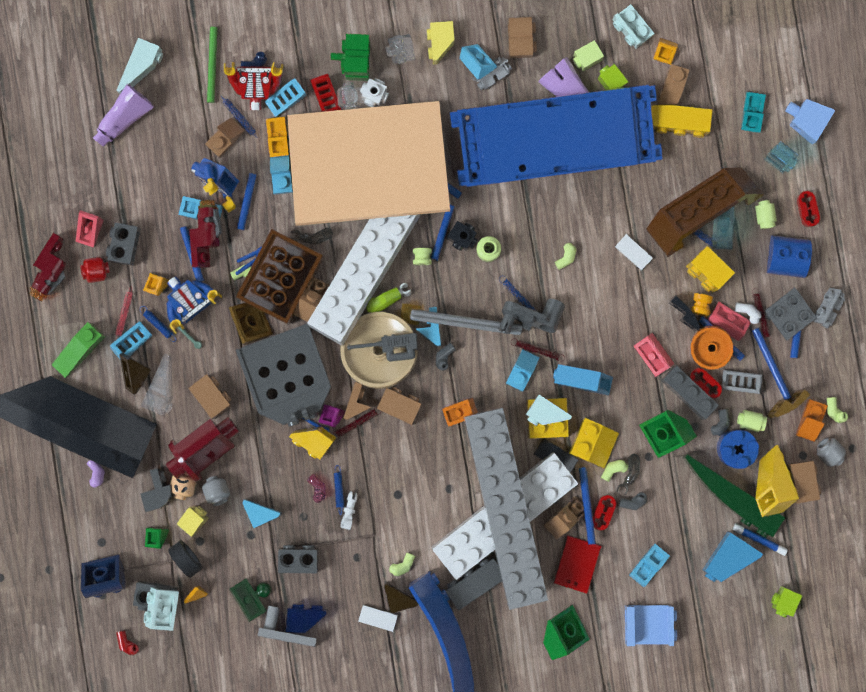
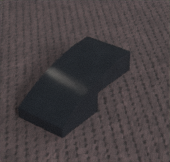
[669,296,700,331]
[534,438,578,473]

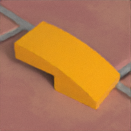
[266,117,289,157]

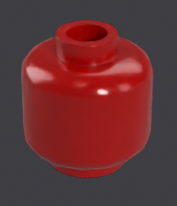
[80,257,110,283]

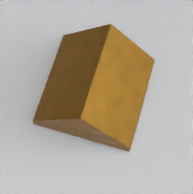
[229,303,273,345]

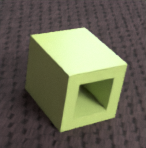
[573,40,604,72]

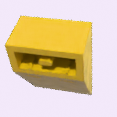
[756,445,799,517]

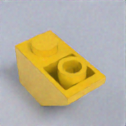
[289,426,336,459]

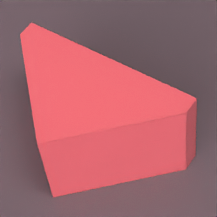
[76,210,104,248]

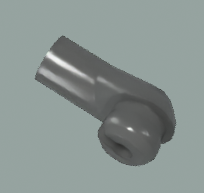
[436,343,456,371]
[711,409,730,436]
[619,492,647,510]

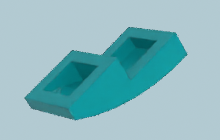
[741,92,766,133]

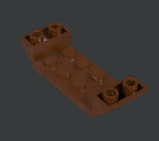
[646,168,764,257]

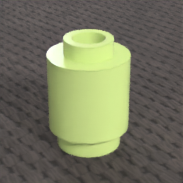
[755,200,777,229]
[737,410,767,432]

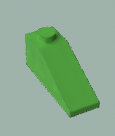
[52,322,106,378]

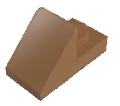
[205,117,245,158]
[343,382,372,420]

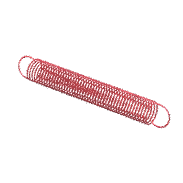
[116,286,132,337]

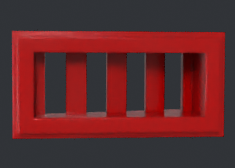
[310,74,341,112]

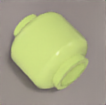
[476,236,501,262]

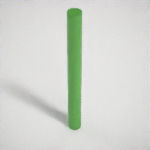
[207,27,217,103]

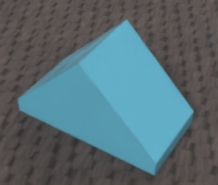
[242,499,282,528]

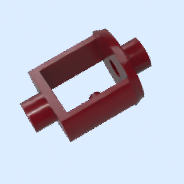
[166,417,240,482]

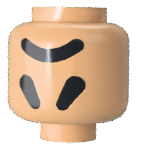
[170,473,196,500]

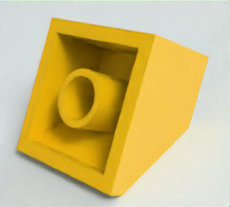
[569,418,619,468]

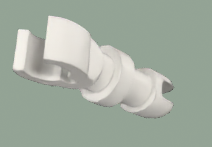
[341,491,358,530]

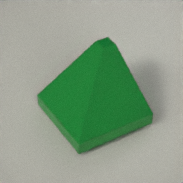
[145,528,169,549]

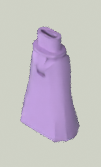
[538,57,592,105]
[93,83,154,147]

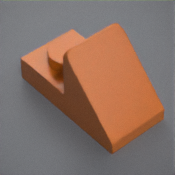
[442,398,478,427]
[796,399,828,442]

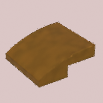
[767,389,811,418]

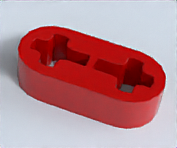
[797,191,820,227]
[690,368,722,399]
[592,495,616,530]

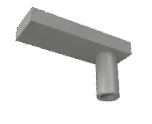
[258,606,317,647]

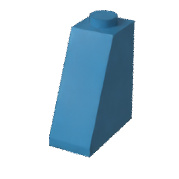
[553,364,613,396]
[702,531,763,582]

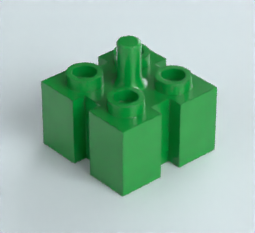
[331,34,370,81]

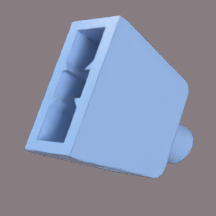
[785,99,835,145]

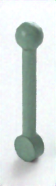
[177,326,202,349]

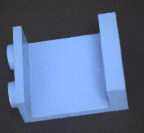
[625,605,677,646]

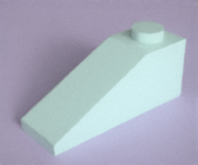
[117,38,163,94]

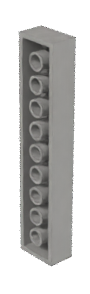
[464,408,548,610]

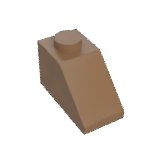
[657,64,690,106]

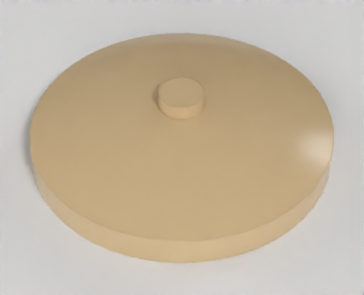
[341,312,418,389]

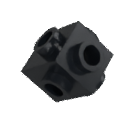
[447,221,478,251]

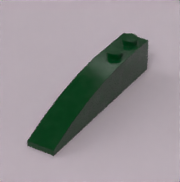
[682,454,785,538]

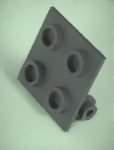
[765,287,817,341]

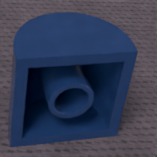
[81,555,126,598]

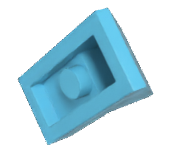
[270,155,293,195]
[416,307,441,347]
[506,349,540,392]

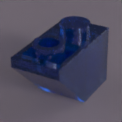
[286,603,328,633]

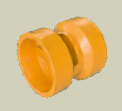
[691,293,713,316]

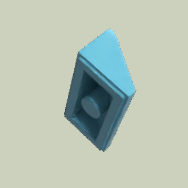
[460,44,497,79]

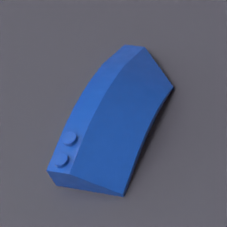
[409,571,474,692]

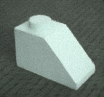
[525,395,572,426]

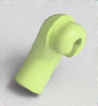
[827,397,848,423]
[601,460,628,482]
[389,553,415,576]

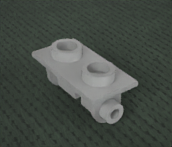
[472,57,512,90]
[812,288,845,329]

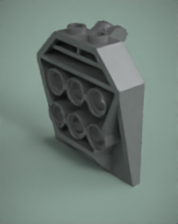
[235,324,332,427]

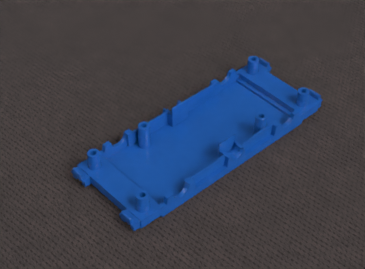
[450,85,663,187]

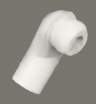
[735,302,761,324]

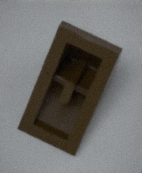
[119,353,151,395]
[384,582,418,613]

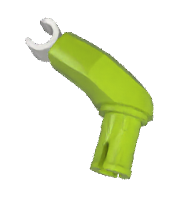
[366,283,412,313]

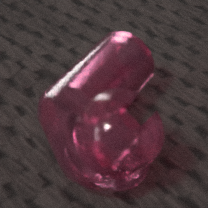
[307,474,326,503]

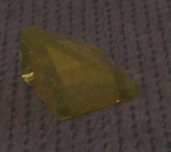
[401,303,421,325]

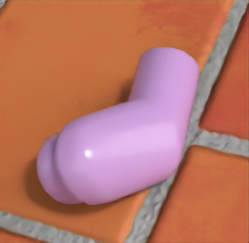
[87,460,105,488]

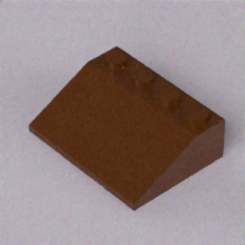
[236,229,324,325]

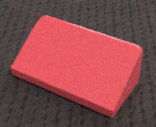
[708,302,750,341]
[634,333,674,377]

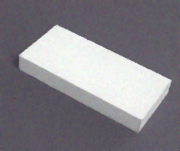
[615,234,652,271]
[358,605,398,632]

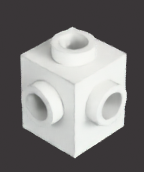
[360,78,389,107]

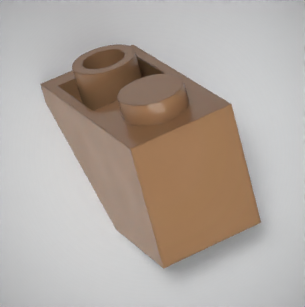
[293,277,330,322]
[544,496,584,540]

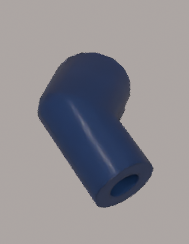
[241,52,267,67]

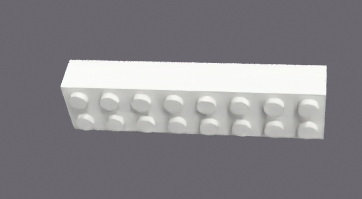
[307,214,420,346]
[431,453,578,580]

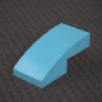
[178,196,223,220]
[629,544,670,587]

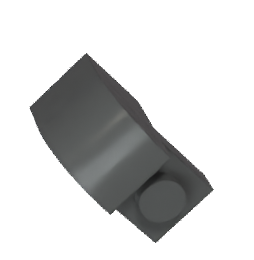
[140,468,173,512]

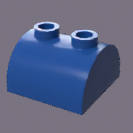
[766,235,812,278]

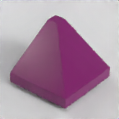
[319,404,346,428]

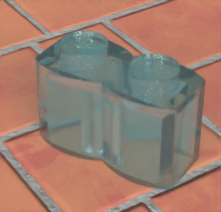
[764,141,799,173]

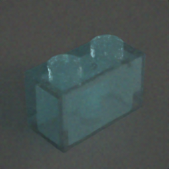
[712,206,736,250]

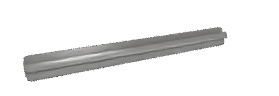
[410,309,522,335]

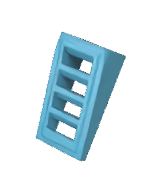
[265,78,307,117]
[110,321,152,359]

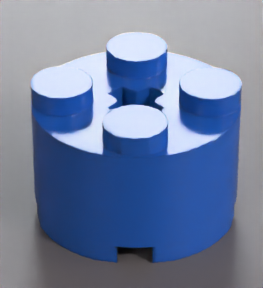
[717,430,759,469]

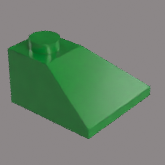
[639,410,697,458]
[543,605,590,660]

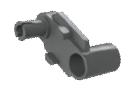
[498,299,565,334]

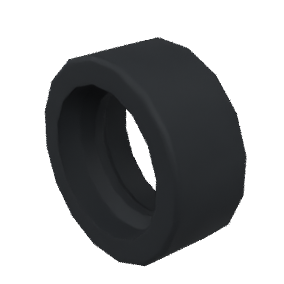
[168,540,203,578]

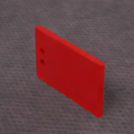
[554,535,602,594]

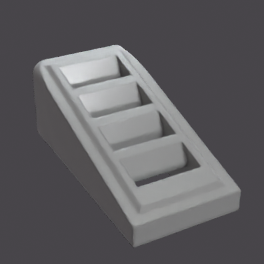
[721,370,763,394]

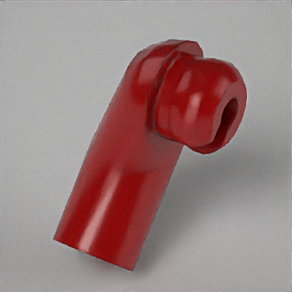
[116,630,139,655]

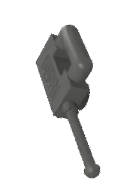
[347,333,418,362]

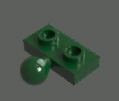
[229,578,272,622]

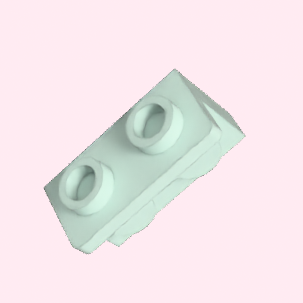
[613,4,655,49]
[143,587,179,631]

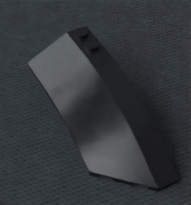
[0,376,157,478]

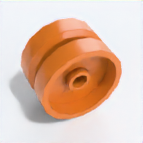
[691,326,733,370]

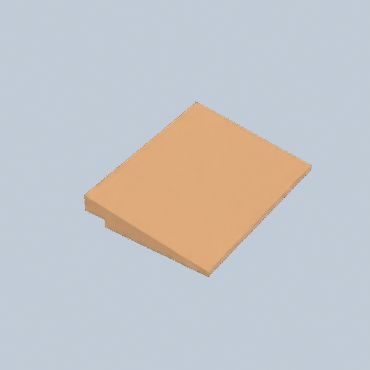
[287,101,450,226]

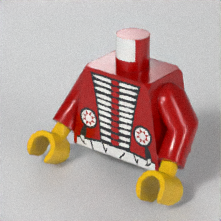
[224,62,284,110]

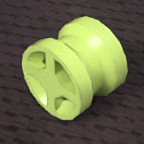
[413,248,432,265]

